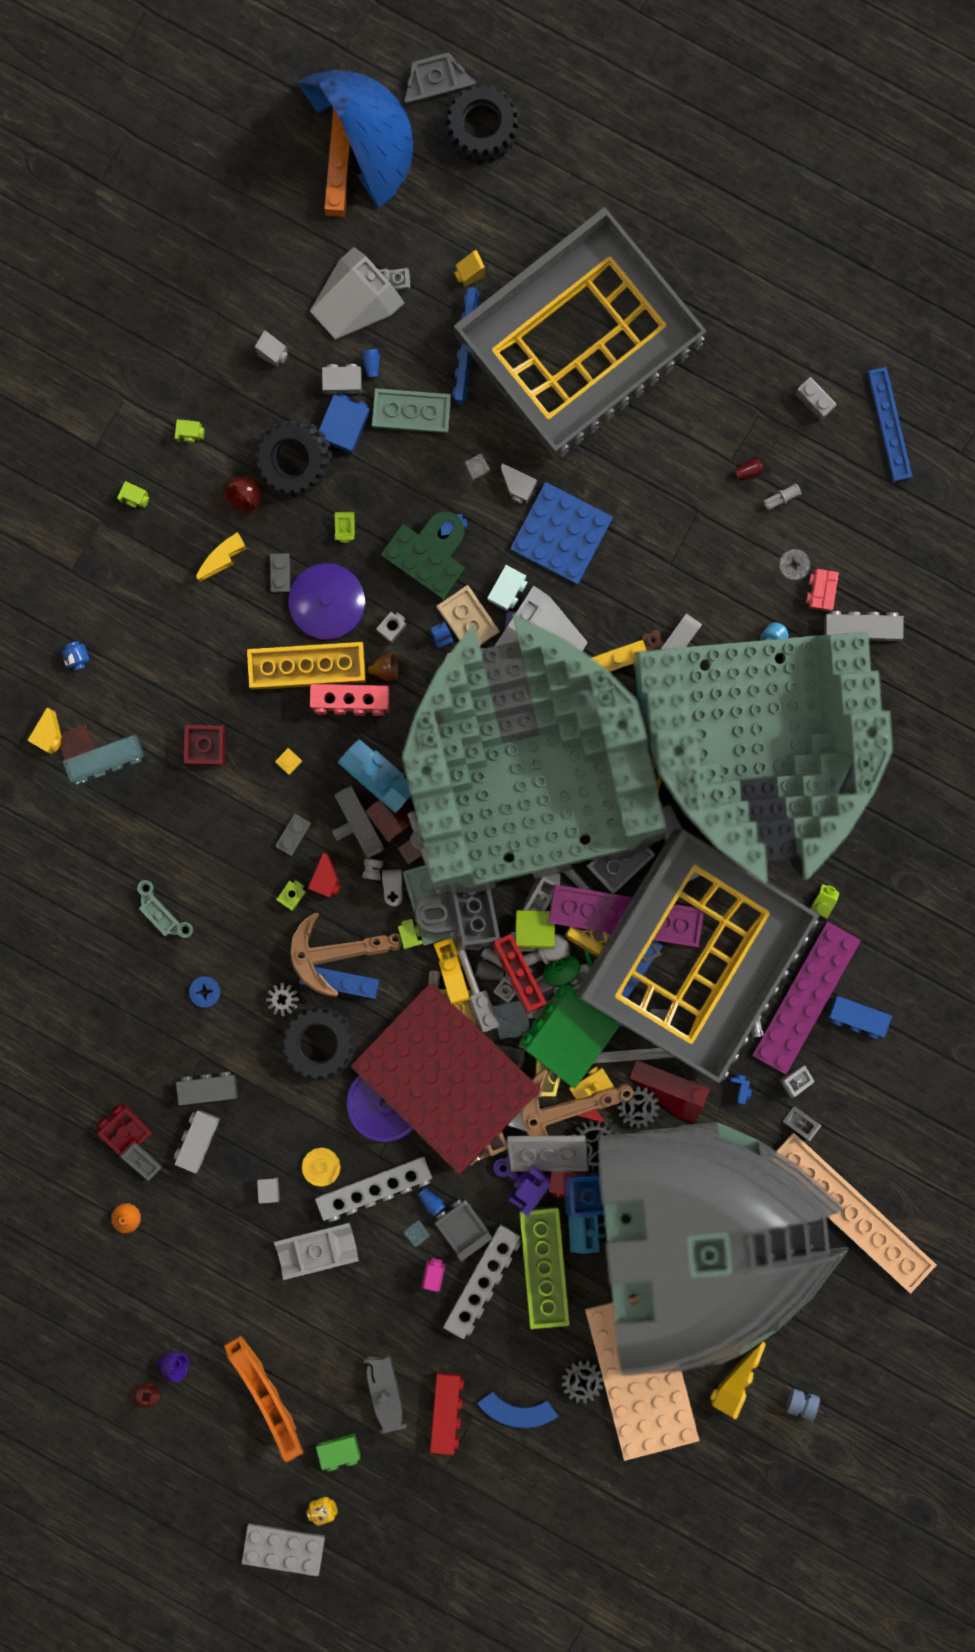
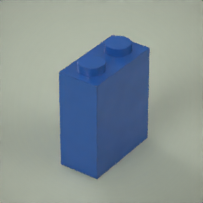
[319,394,370,454]

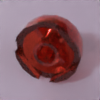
[223,476,261,515]

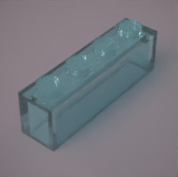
[63,734,145,784]

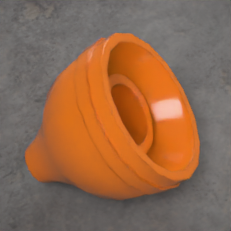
[111,1203,141,1233]

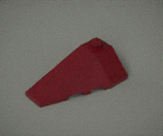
[630,1060,710,1124]

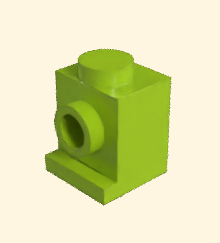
[175,419,204,443]
[117,481,149,508]
[276,880,306,911]
[398,919,423,949]

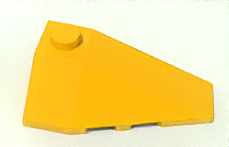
[710,1341,766,1419]

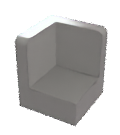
[257,1177,280,1203]

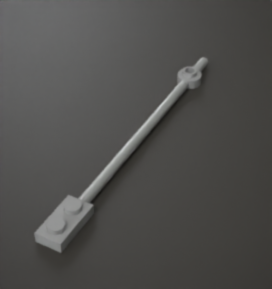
[407,811,499,1033]

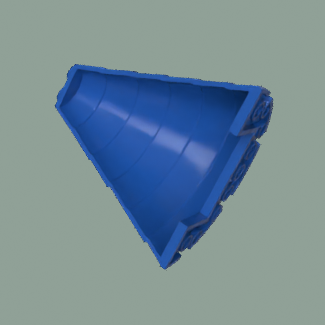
[298,71,413,209]

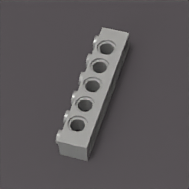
[315,1156,433,1222]
[443,1223,522,1339]

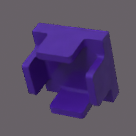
[508,1165,551,1216]

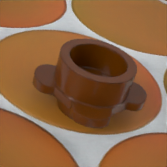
[642,630,664,650]

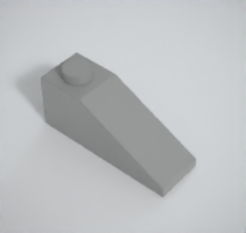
[522,873,560,911]

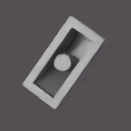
[255,330,288,367]
[501,463,537,504]

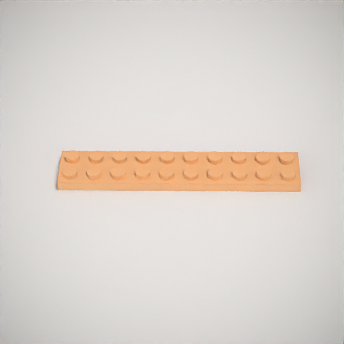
[776,1133,936,1294]

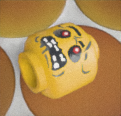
[307,1497,337,1526]

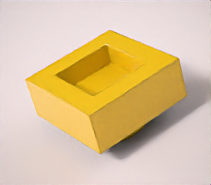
[275,748,303,775]

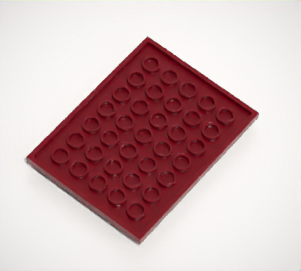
[351,983,541,1175]

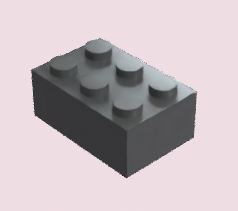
[586,847,655,894]

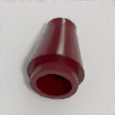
[735,458,764,480]

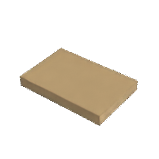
[436,585,500,646]

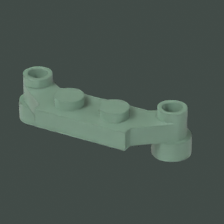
[137,880,193,938]

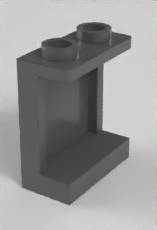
[434,1199,493,1261]

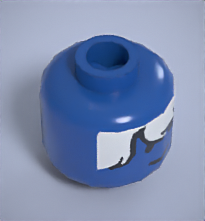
[61,641,89,671]

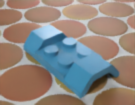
[338,739,412,813]

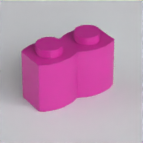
[421,1258,445,1291]

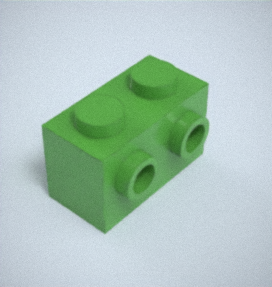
[316,1433,361,1471]

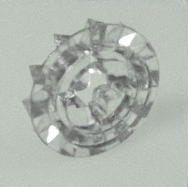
[780,549,810,580]

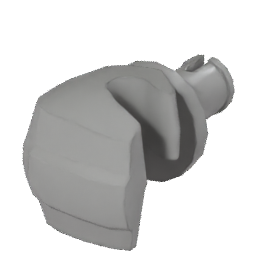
[523,934,571,966]

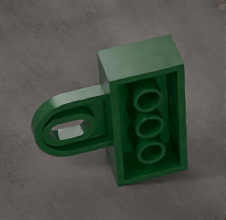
[381,512,466,601]

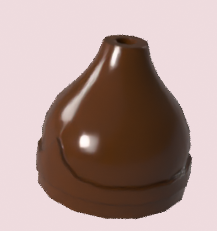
[368,652,399,681]

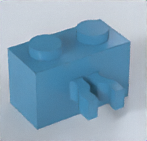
[568,1215,606,1254]

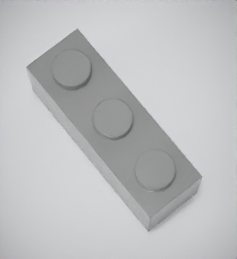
[174,1110,221,1173]

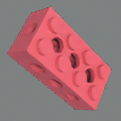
[310,684,389,716]

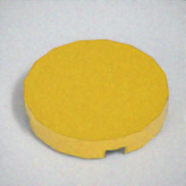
[302,1147,341,1187]

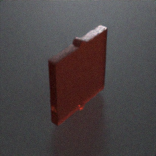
[60,724,97,767]

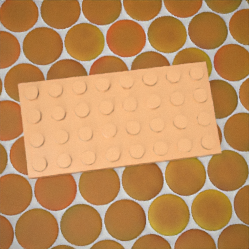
[585,1295,699,1461]

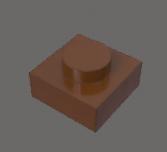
[398,841,422,865]

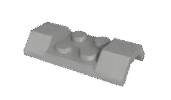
[274,1223,359,1280]

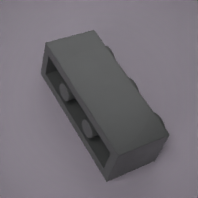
[176,1071,238,1105]

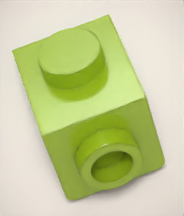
[335,512,355,542]
[810,884,839,918]

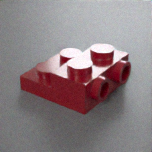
[96,1103,152,1157]

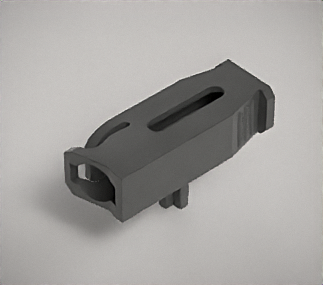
[332,785,385,859]
[363,1354,407,1434]

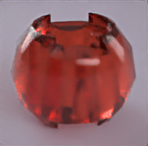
[135,1383,159,1408]

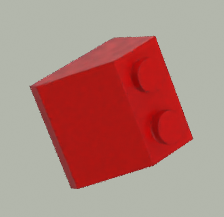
[308,853,341,898]

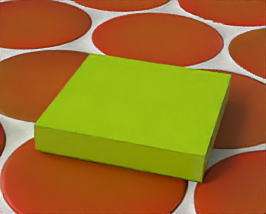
[516,910,555,949]

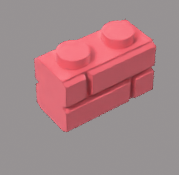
[806,569,839,612]

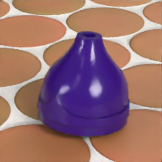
[156,1352,189,1382]

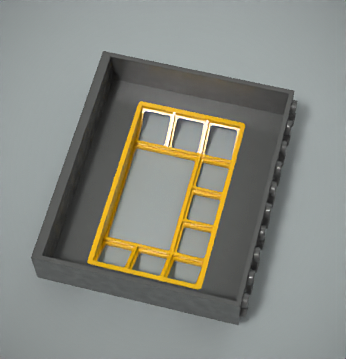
[454,207,707,459]
[574,829,819,1083]

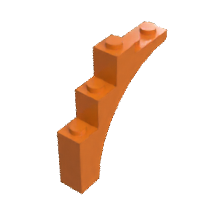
[224,1336,303,1462]

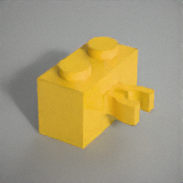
[569,1067,614,1099]

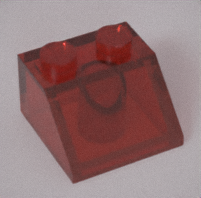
[365,800,418,842]

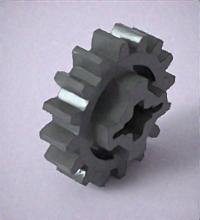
[618,1085,659,1128]
[562,1360,604,1403]

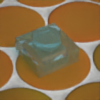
[403,1220,431,1248]

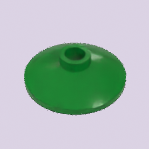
[543,956,580,987]

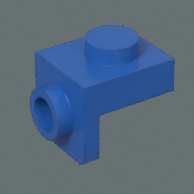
[729,1074,751,1104]

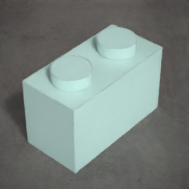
[488,565,527,611]

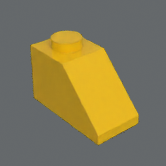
[454,250,485,287]
[28,708,62,754]
[439,956,470,1004]

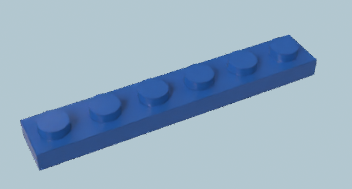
[453,287,479,405]

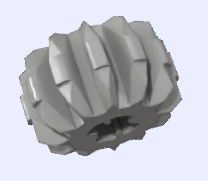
[266,983,299,1016]

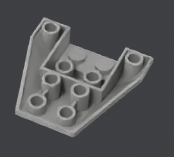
[310,247,405,340]
[494,586,588,651]

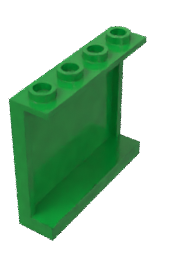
[518,983,619,1089]

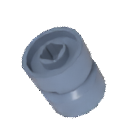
[786,1388,820,1421]

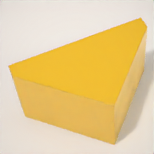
[434,938,462,966]

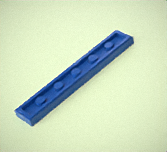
[867,367,912,482]

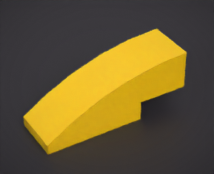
[196,532,247,582]

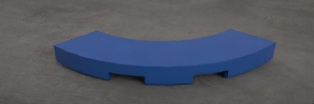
[477,1391,558,1428]

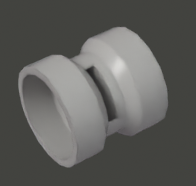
[362,859,383,880]

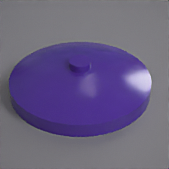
[289,563,365,640]
[347,1075,414,1142]

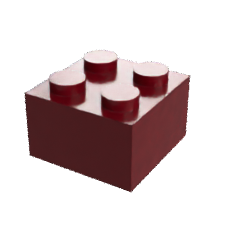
[184,725,226,766]

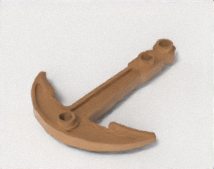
[290,912,403,997]
[522,1069,634,1136]

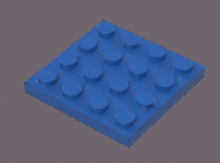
[510,482,613,585]

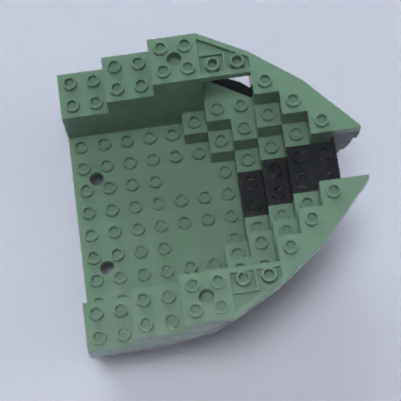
[633,632,892,884]

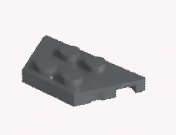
[405,53,476,105]

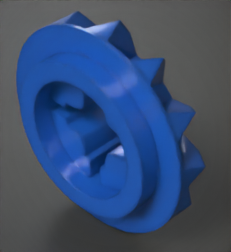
[189,977,220,1007]

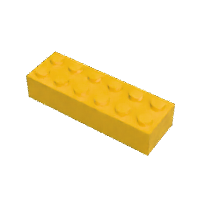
[247,642,366,690]

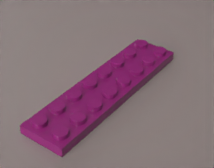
[548,885,704,947]
[752,921,861,1074]

